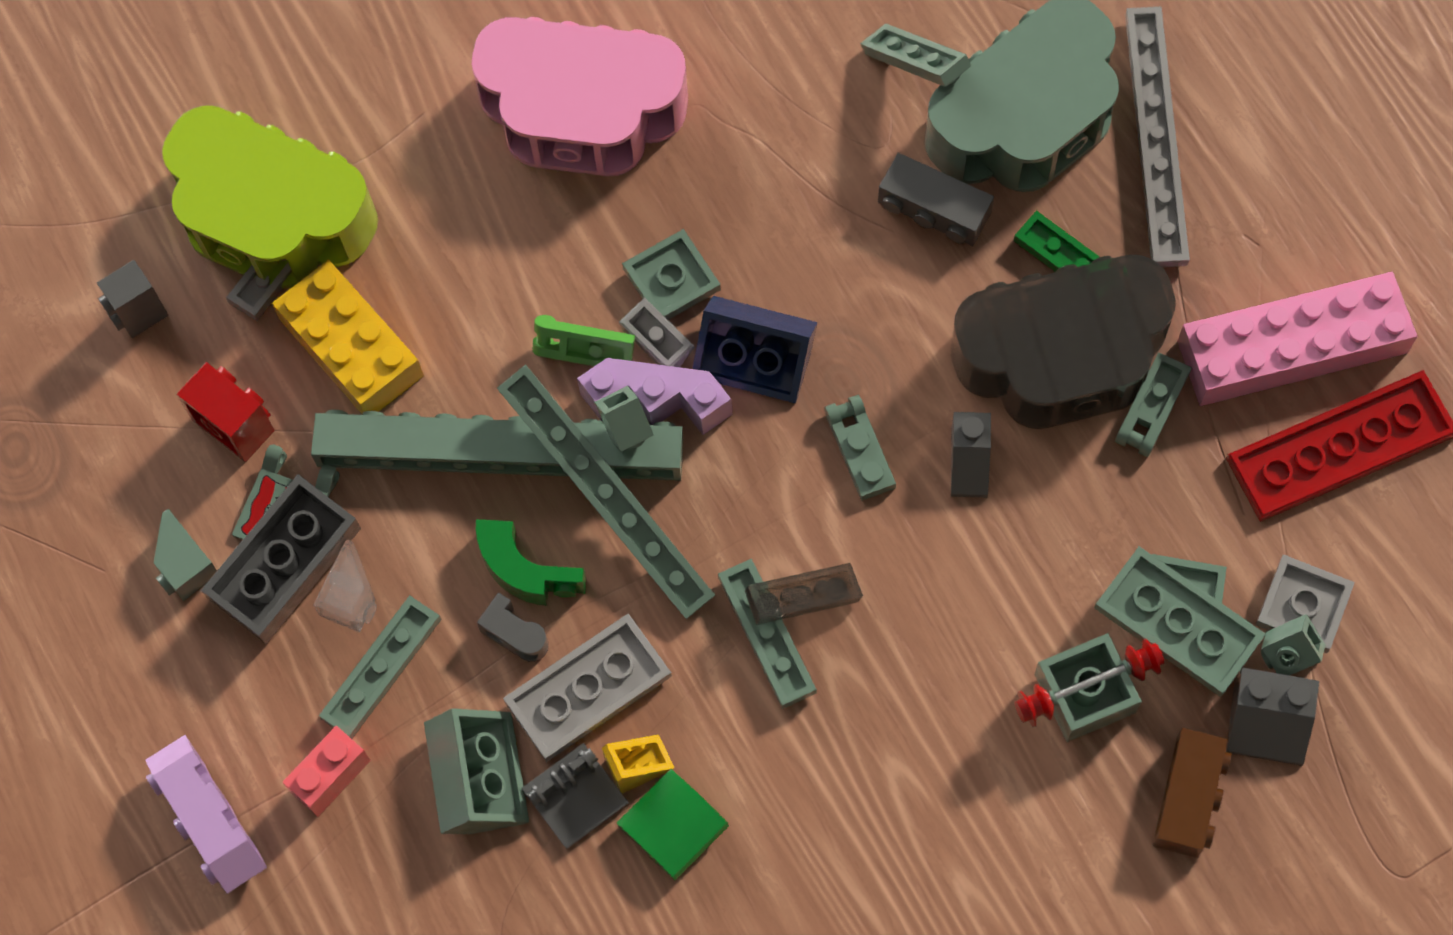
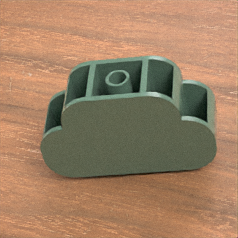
[925,0,1119,192]

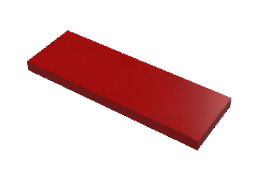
[1226,370,1453,522]

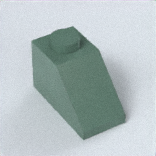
[154,509,217,601]

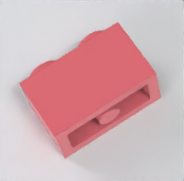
[282,726,371,817]

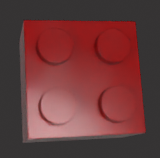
[176,362,275,463]

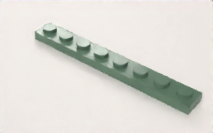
[497,364,715,619]

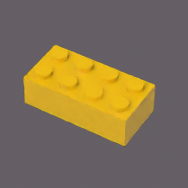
[272,259,424,415]

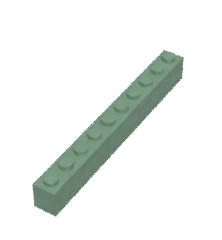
[311,410,684,481]

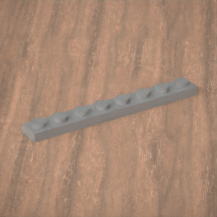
[1125,7,1190,268]

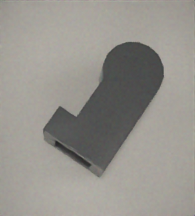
[477,592,549,662]

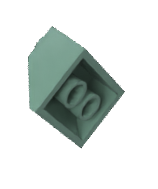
[424,708,529,834]

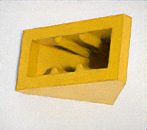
[602,734,674,794]

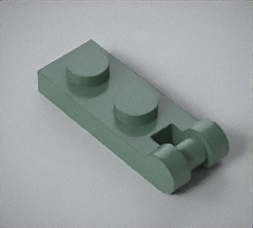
[1115,352,1192,457]
[824,394,896,501]

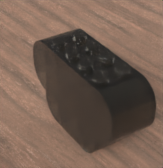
[951,255,1176,429]

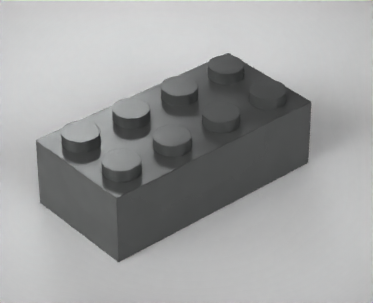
[201,474,361,644]

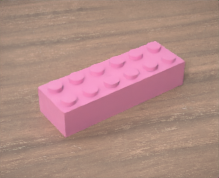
[1177,271,1418,406]

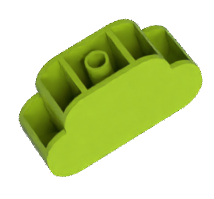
[162,106,378,289]

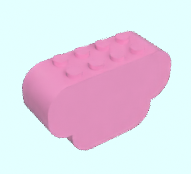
[472,17,688,176]

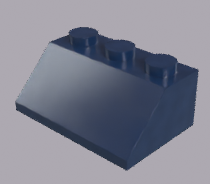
[692,296,818,403]

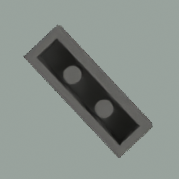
[878,152,994,246]

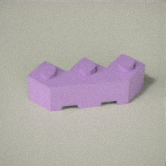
[577,358,732,435]
[146,735,267,893]

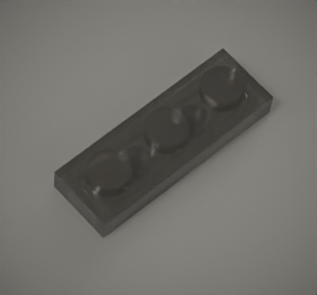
[744,563,863,625]

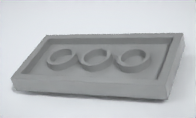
[503,613,672,762]

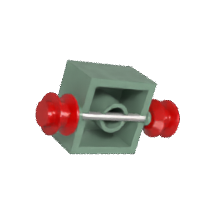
[1014,633,1164,742]

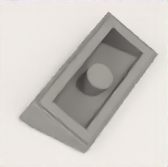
[619,297,695,367]

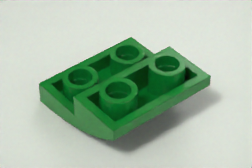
[617,769,730,880]

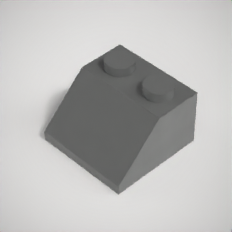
[1226,668,1319,766]

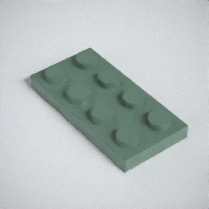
[1094,546,1266,697]

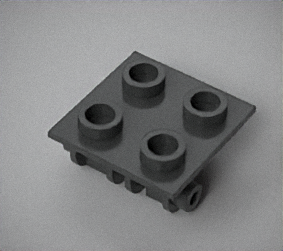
[522,743,629,849]

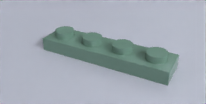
[860,23,972,87]
[718,559,817,709]
[319,595,442,739]

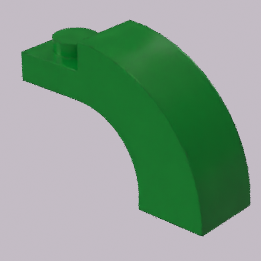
[476,519,586,606]

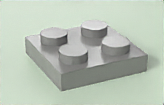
[1256,554,1355,653]

